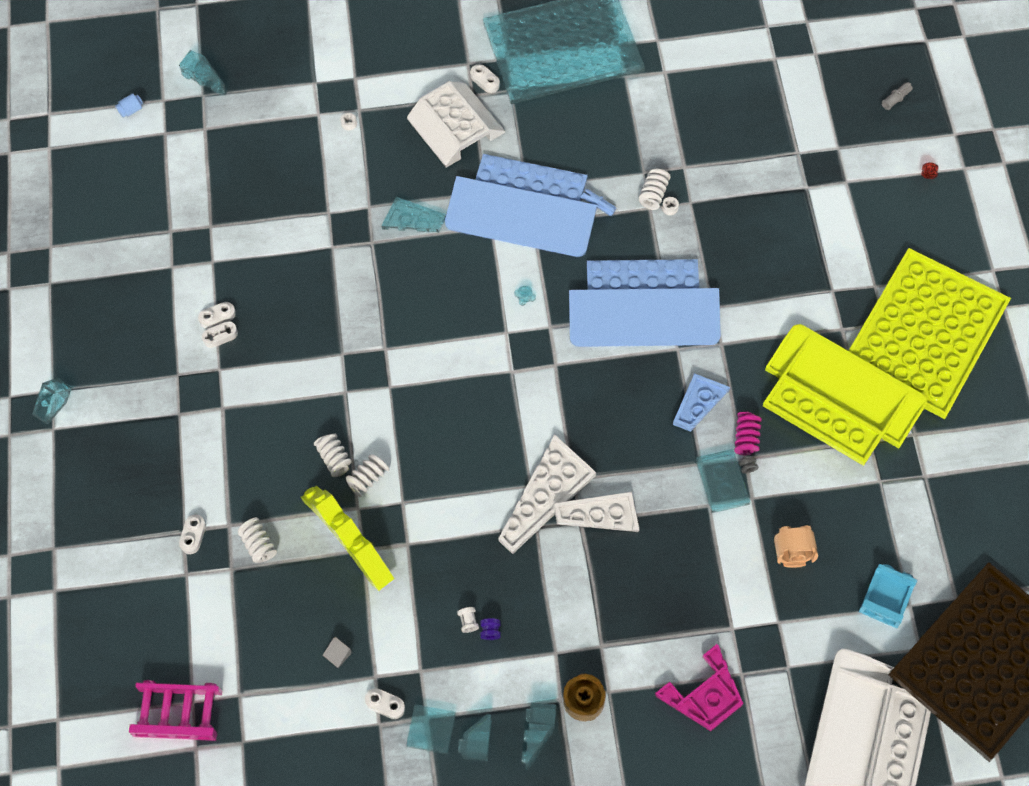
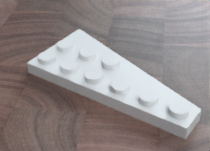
[498,434,596,554]

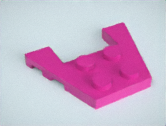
[655,644,743,731]

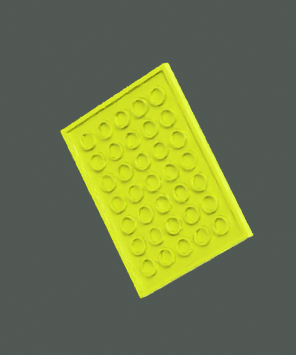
[849,248,1011,419]

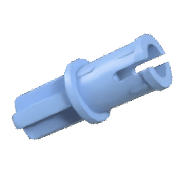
[581,188,616,216]

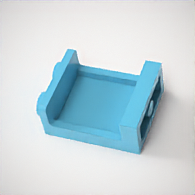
[859,564,918,629]

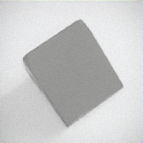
[323,637,352,668]

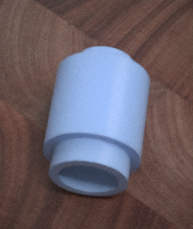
[115,93,143,117]

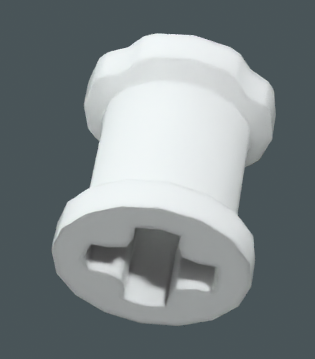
[457,607,479,633]

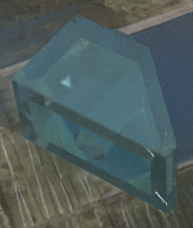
[32,378,72,424]
[458,714,492,761]

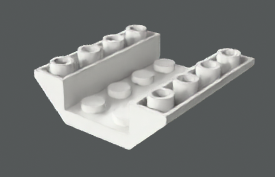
[407,81,505,168]

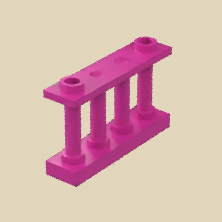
[129,680,222,741]

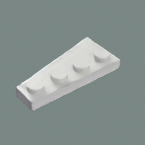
[554,492,639,532]

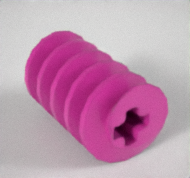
[734,412,762,456]

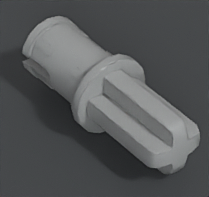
[882,82,913,110]

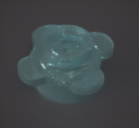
[514,286,536,306]

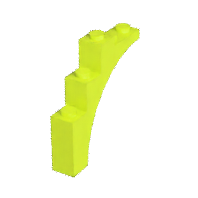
[301,486,395,591]

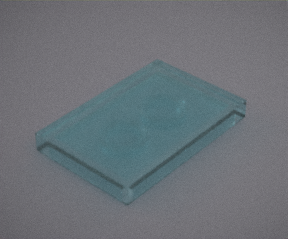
[695,449,750,513]

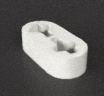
[202,322,238,348]

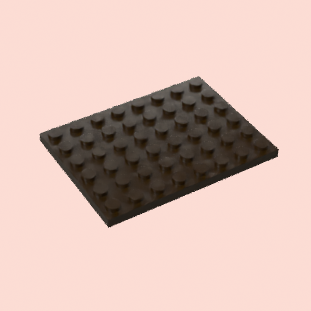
[888,562,1029,762]

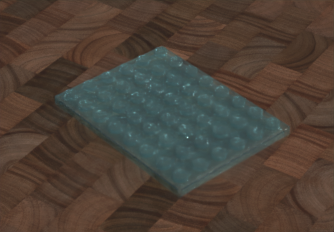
[483,0,645,104]

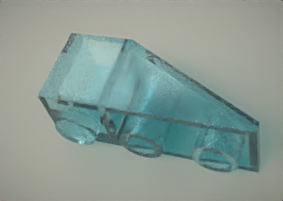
[179,50,227,95]
[522,703,556,770]

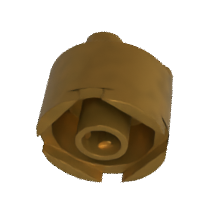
[563,674,606,721]

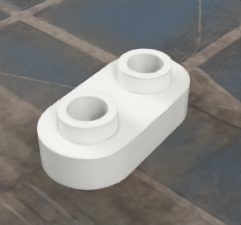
[470,64,500,93]
[198,302,236,329]
[179,515,206,554]
[365,689,405,719]

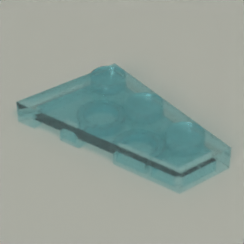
[382,197,446,233]

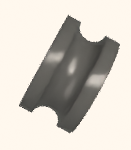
[739,457,759,474]

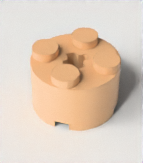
[774,525,818,568]

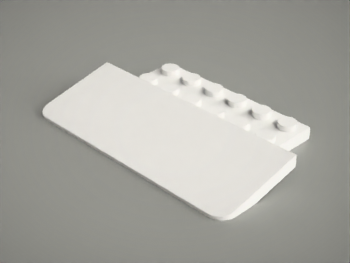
[805,649,931,786]

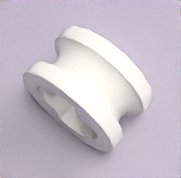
[340,113,357,131]
[662,197,679,215]

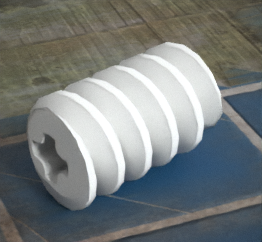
[639,169,671,210]
[314,434,352,477]
[346,454,389,497]
[238,517,277,563]

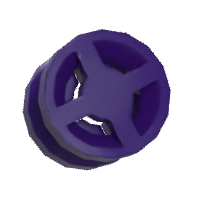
[480,618,501,640]

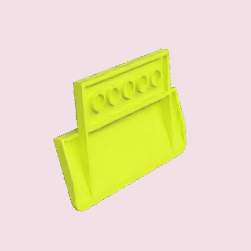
[763,324,927,466]

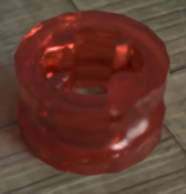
[921,162,939,179]

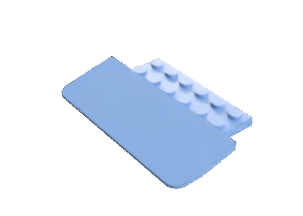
[445,154,597,257]
[569,259,721,347]

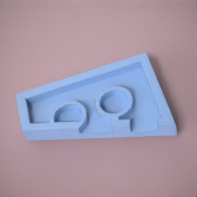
[673,373,730,432]

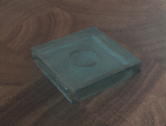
[406,705,456,754]

